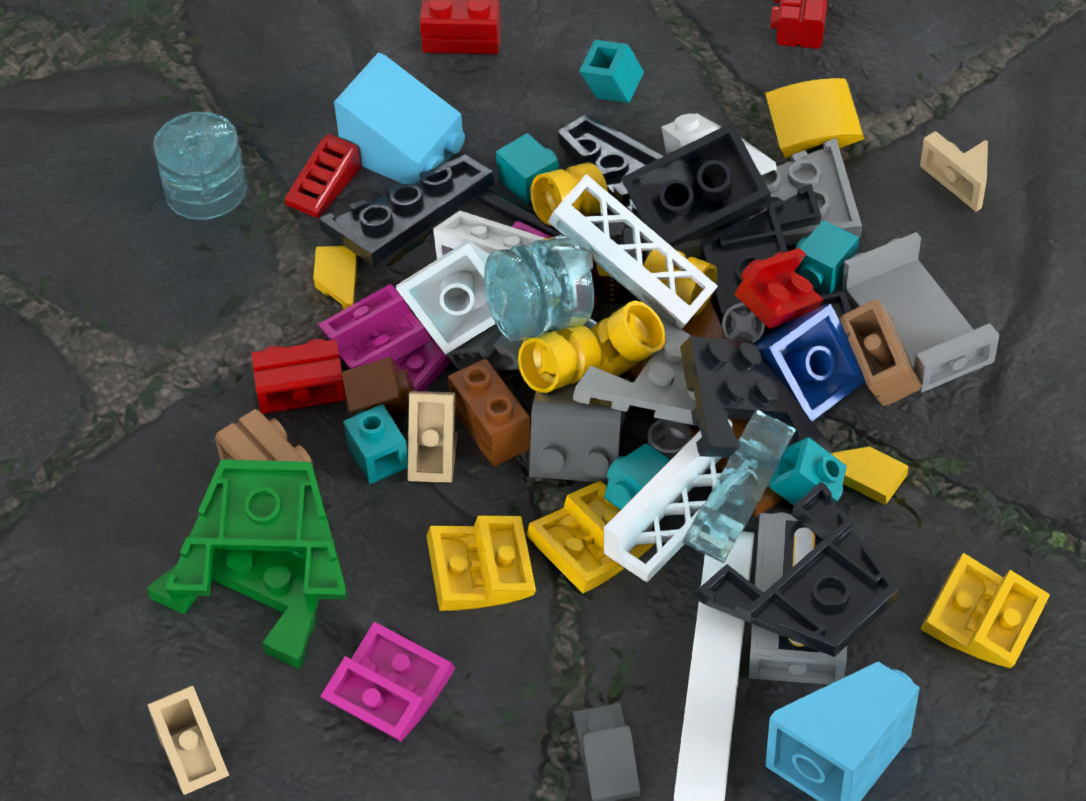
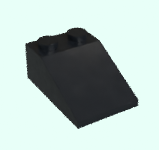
[621,122,771,247]

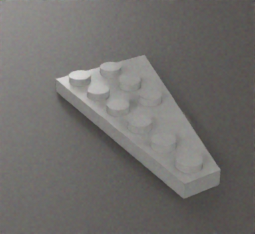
[623,138,862,258]

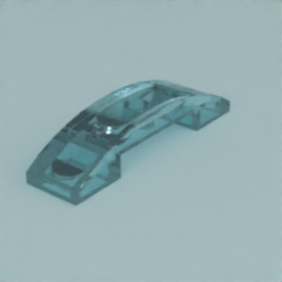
[682,409,796,564]

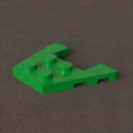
[165,460,347,600]
[147,539,336,670]

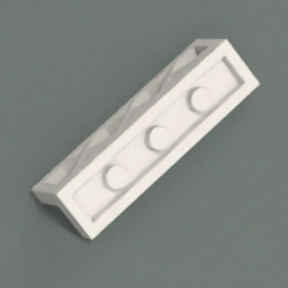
[548,174,718,329]
[433,211,593,316]
[604,420,760,582]

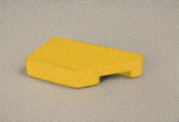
[313,246,358,309]
[830,446,909,505]

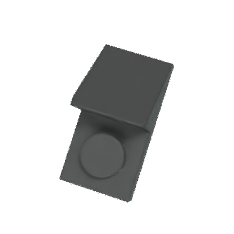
[573,703,640,801]

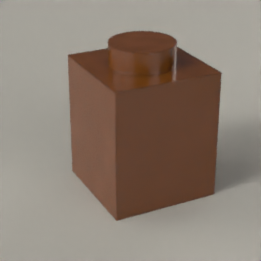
[342,357,414,416]

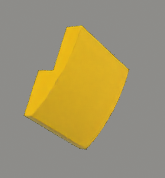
[765,78,865,158]
[526,481,655,594]
[426,516,536,611]
[920,553,1050,669]

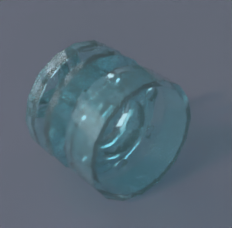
[153,112,247,220]
[484,235,594,342]

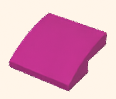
[318,284,432,370]
[320,622,456,742]

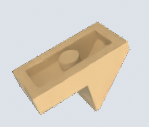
[920,131,988,212]
[408,391,458,483]
[147,685,229,795]

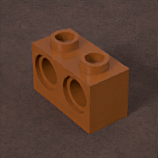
[448,358,531,467]

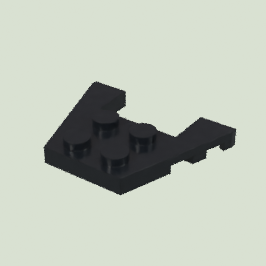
[700,184,851,327]
[680,336,833,458]
[697,482,899,657]

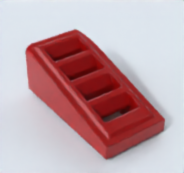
[284,134,362,218]

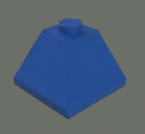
[754,304,866,421]

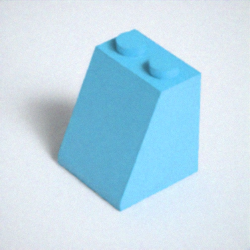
[334,53,465,184]
[765,662,920,801]

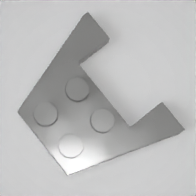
[572,312,700,426]

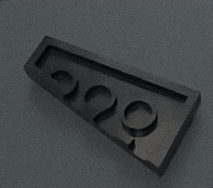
[558,114,663,222]
[318,154,494,266]

